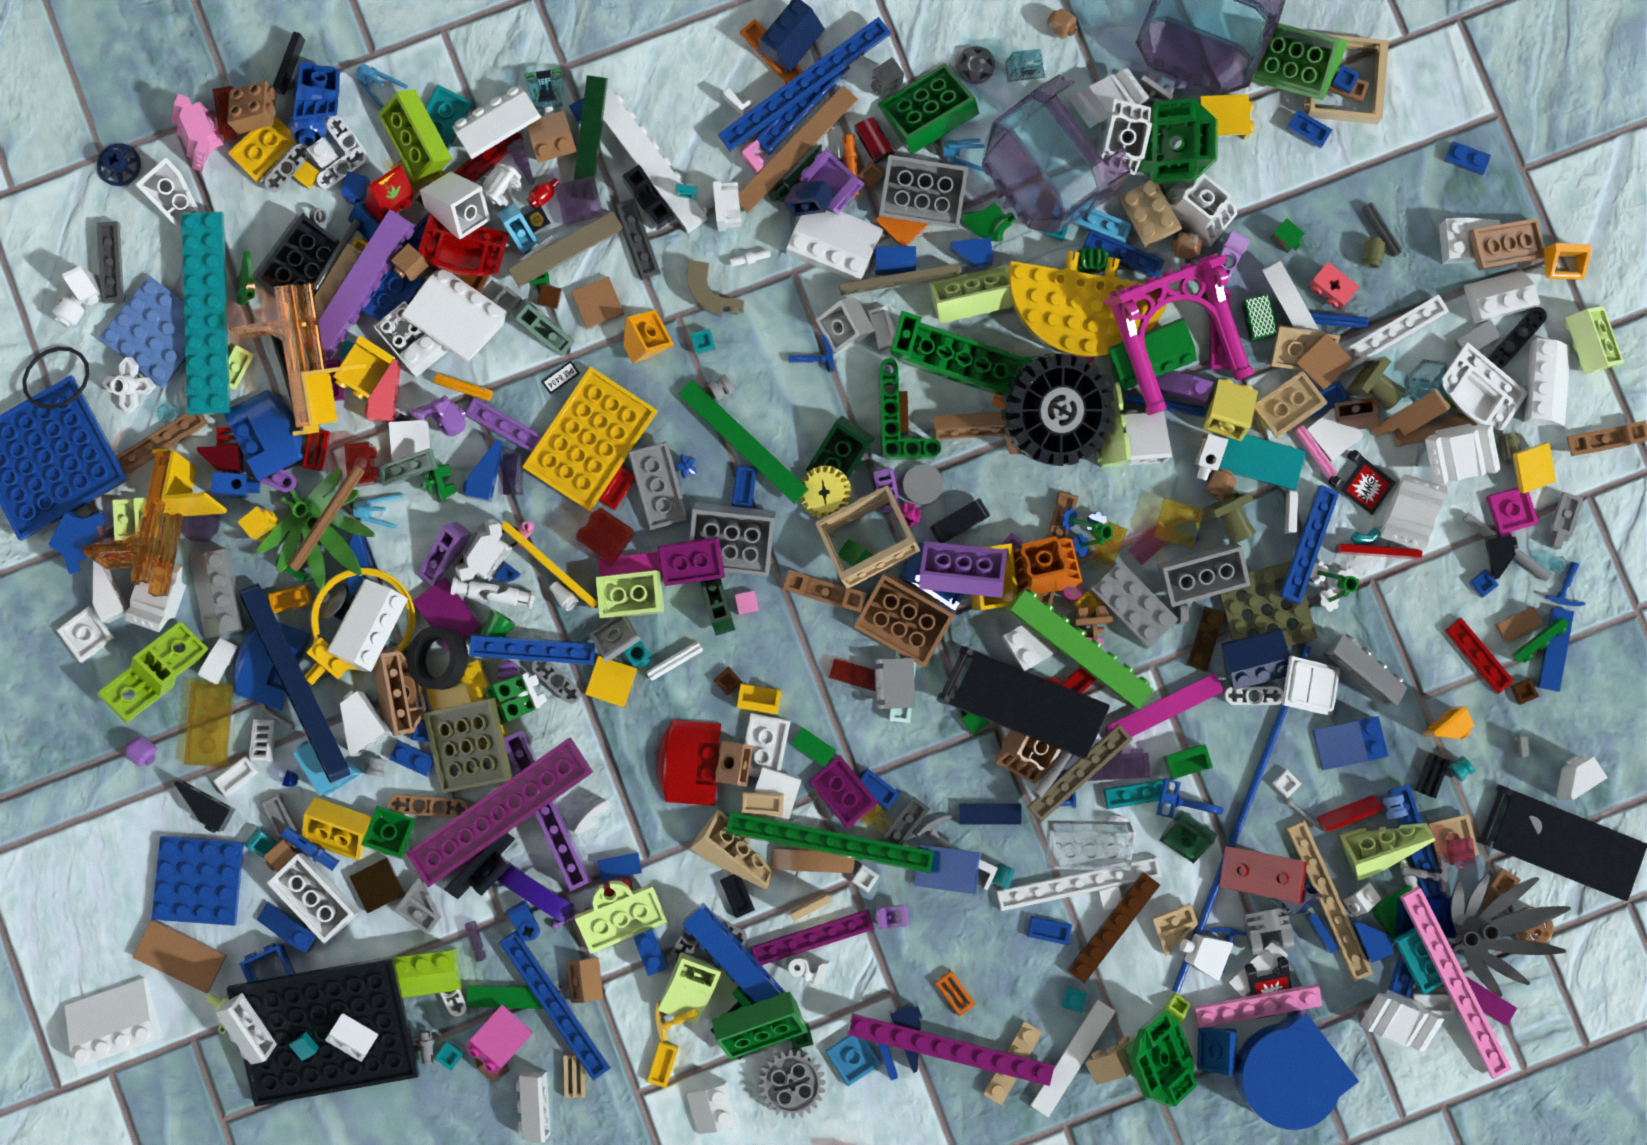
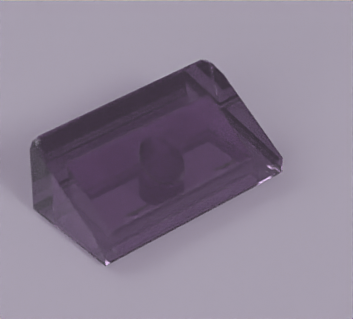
[503,453,524,495]

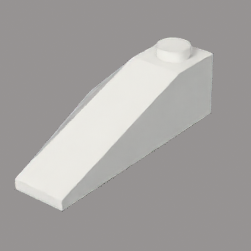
[135,157,200,232]

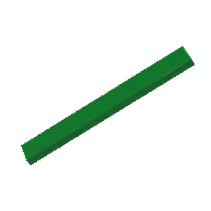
[678,380,809,504]

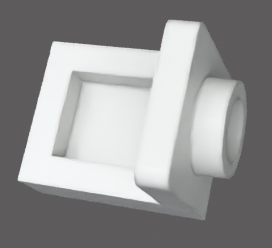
[1343,882,1381,917]

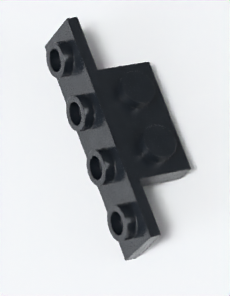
[444,833,515,899]

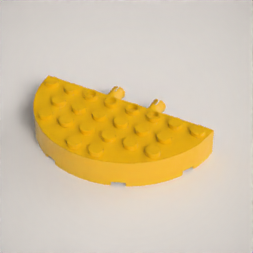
[1008,251,1172,358]

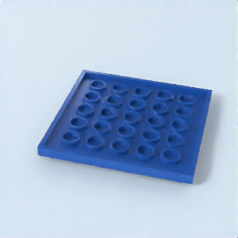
[0,375,129,541]

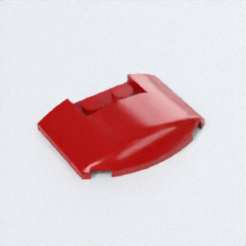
[418,214,509,277]
[657,720,722,806]

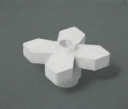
[102,357,156,413]

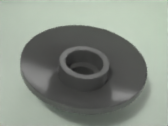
[318,583,346,620]

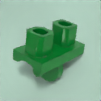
[420,462,456,503]

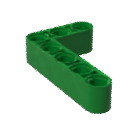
[878,358,942,460]

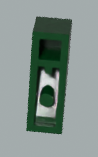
[700,578,735,636]

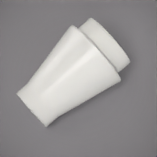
[549,581,579,611]

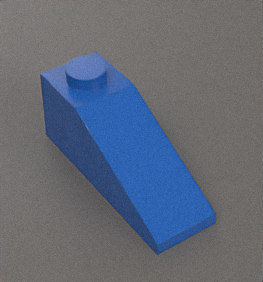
[463,439,504,502]
[257,902,318,953]

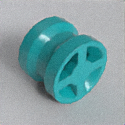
[1448,756,1475,782]

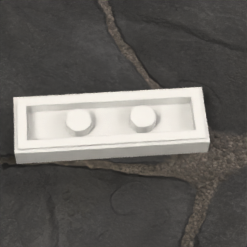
[1227,939,1288,997]

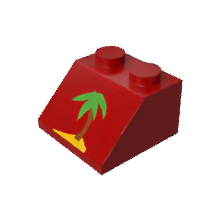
[365,165,414,223]

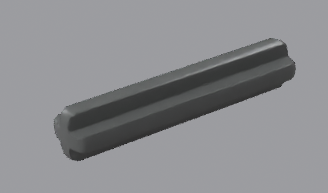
[1362,202,1402,257]

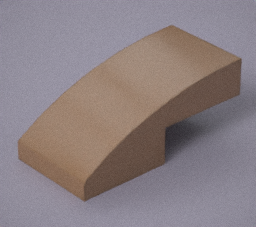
[1481,867,1521,916]

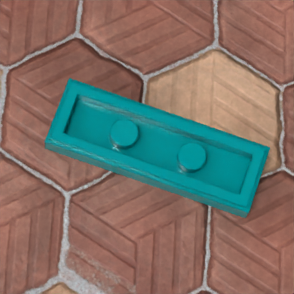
[1103,779,1167,809]

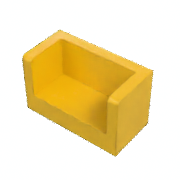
[737,683,782,715]

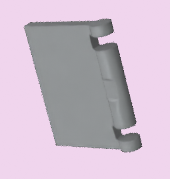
[874,658,916,709]

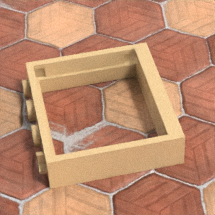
[1303,34,1389,124]
[815,485,920,589]

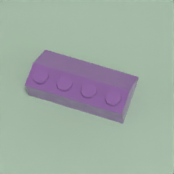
[919,541,1007,598]

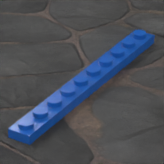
[718,17,891,152]

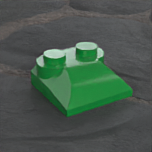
[361,806,416,859]

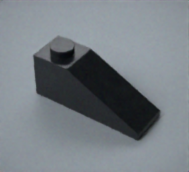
[174,780,236,833]

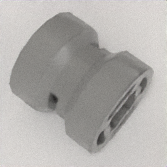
[707,374,735,401]

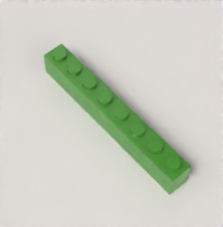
[1006,589,1154,709]

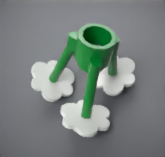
[1310,561,1359,612]

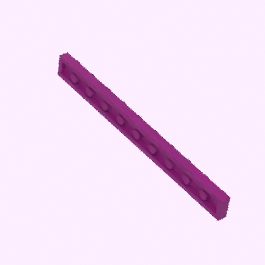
[847,1013,1055,1086]

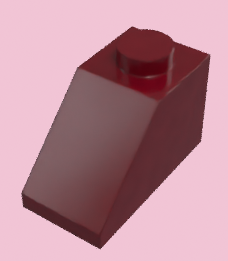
[197,446,243,474]

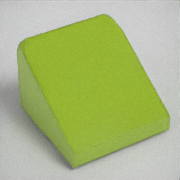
[1162,992,1192,1023]

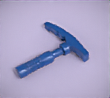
[789,335,833,372]
[1545,562,1585,606]
[1206,927,1247,973]

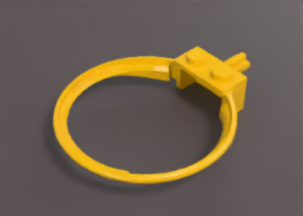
[304,568,416,685]

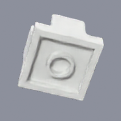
[713,181,742,232]

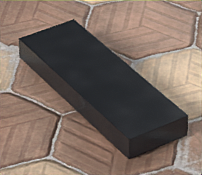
[273,31,305,95]

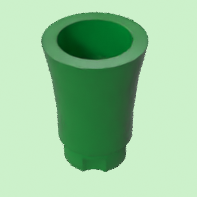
[479,609,516,637]

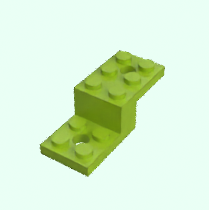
[97,621,209,724]

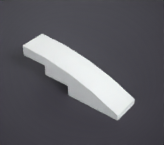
[1262,260,1319,331]

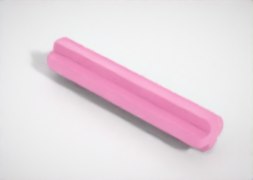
[1294,425,1337,479]

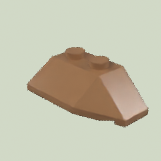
[375,651,426,736]

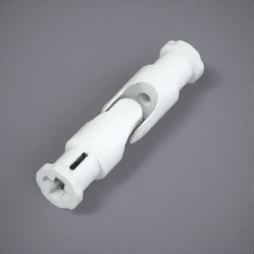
[451,577,535,609]

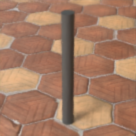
[312,219,361,291]

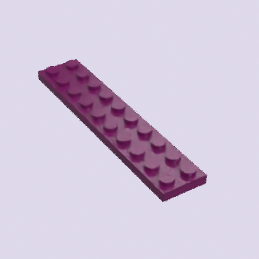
[406,738,594,887]

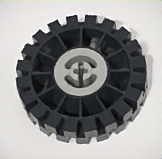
[1001,353,1115,466]

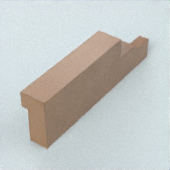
[1371,389,1451,437]

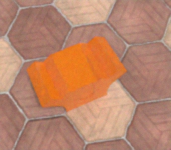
[1013,536,1083,596]

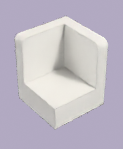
[977,860,998,891]

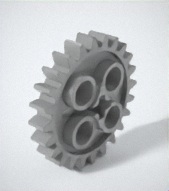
[758,1049,826,1119]

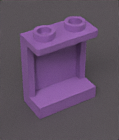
[799,149,864,214]

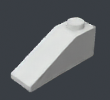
[93,557,128,624]

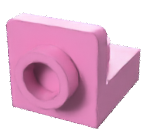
[742,140,764,175]

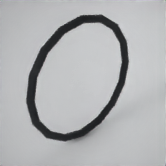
[22,347,90,409]

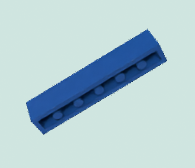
[682,902,786,1004]

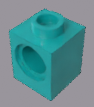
[624,640,652,668]

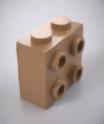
[227,81,277,134]

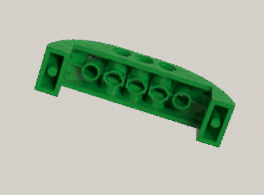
[890,311,1037,395]

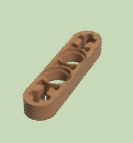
[388,795,470,818]

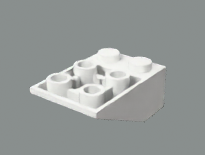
[373,301,448,377]

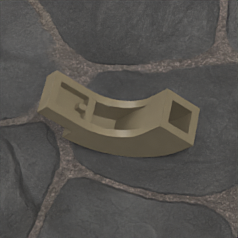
[687,260,745,317]

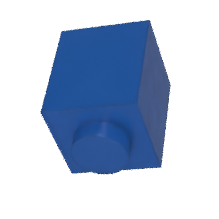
[341,171,371,205]

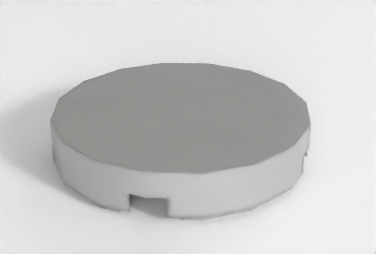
[902,464,943,505]

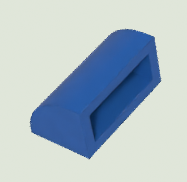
[875,246,916,275]

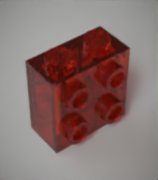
[576,507,635,567]

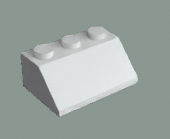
[1463,270,1540,324]
[215,993,277,1065]
[516,1071,550,1142]

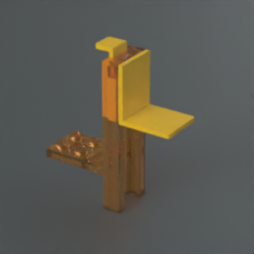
[229,283,366,436]
[82,448,227,597]

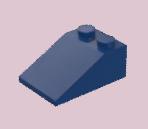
[899,542,964,610]
[1313,716,1389,770]

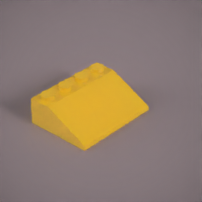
[425,660,509,755]

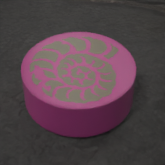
[1062,584,1083,601]

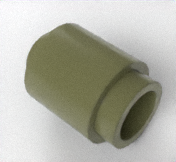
[1362,237,1386,268]
[1498,433,1522,464]

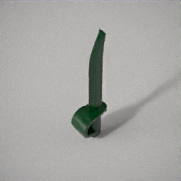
[770,145,822,203]

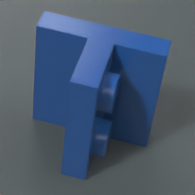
[1197,1027,1237,1075]

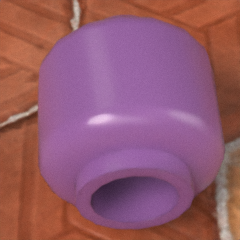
[125,736,157,767]

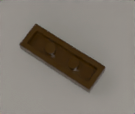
[1186,607,1225,672]

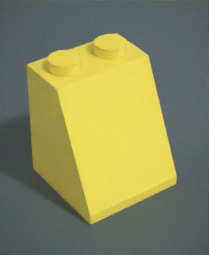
[1202,379,1258,441]

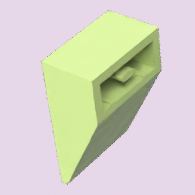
[657,952,721,1024]

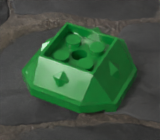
[1138,98,1218,184]
[1124,1009,1197,1107]

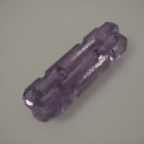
[465,921,486,962]

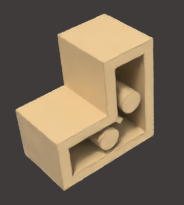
[1085,1036,1135,1085]

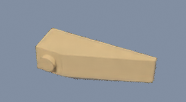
[691,809,774,889]

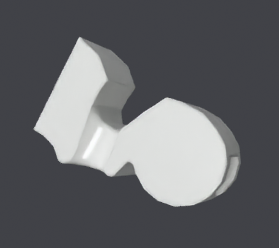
[788,957,829,985]

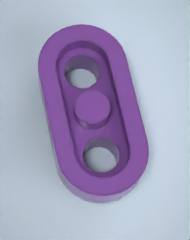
[260,469,298,493]

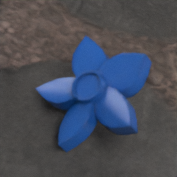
[675,454,697,478]

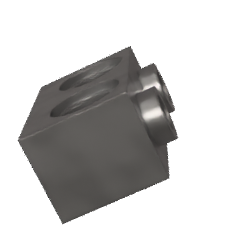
[871,57,904,99]

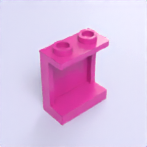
[465,1005,533,1074]

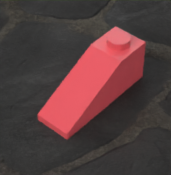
[364,360,401,423]

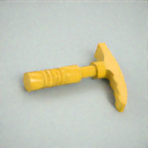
[655,1001,697,1042]

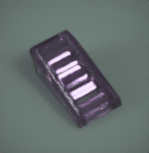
[507,139,534,185]

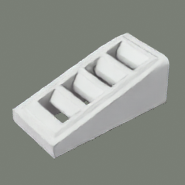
[249,720,275,761]

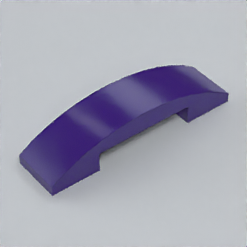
[497,860,574,922]

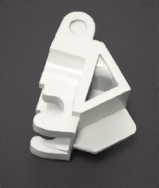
[482,163,524,209]

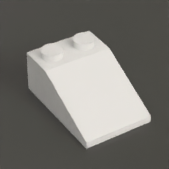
[1439,218,1500,264]

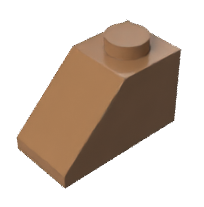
[391,243,433,281]

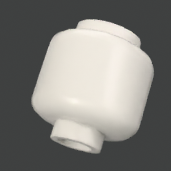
[53,296,85,327]

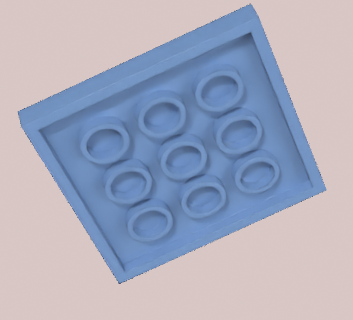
[99,275,186,388]

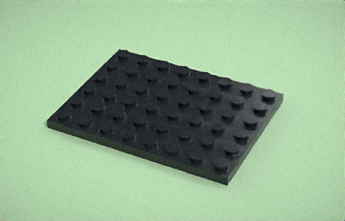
[226,956,420,1107]

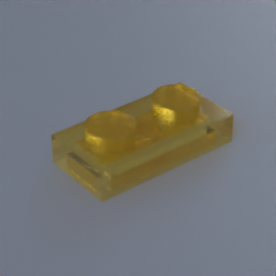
[1093,522,1128,567]

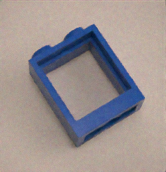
[239,943,296,982]

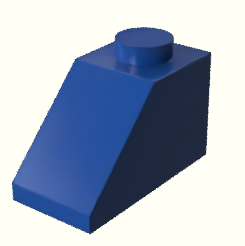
[949,238,993,270]
[1351,921,1395,963]

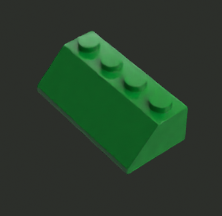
[1108,317,1197,391]
[712,991,808,1060]

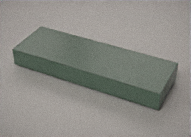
[378,448,437,486]

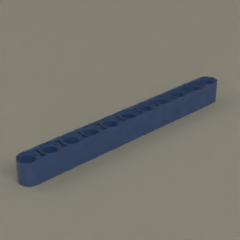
[238,583,350,783]

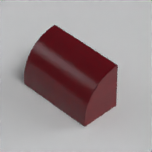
[854,117,895,164]

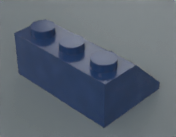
[757,0,825,74]
[1221,628,1290,690]

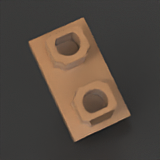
[1073,605,1113,640]

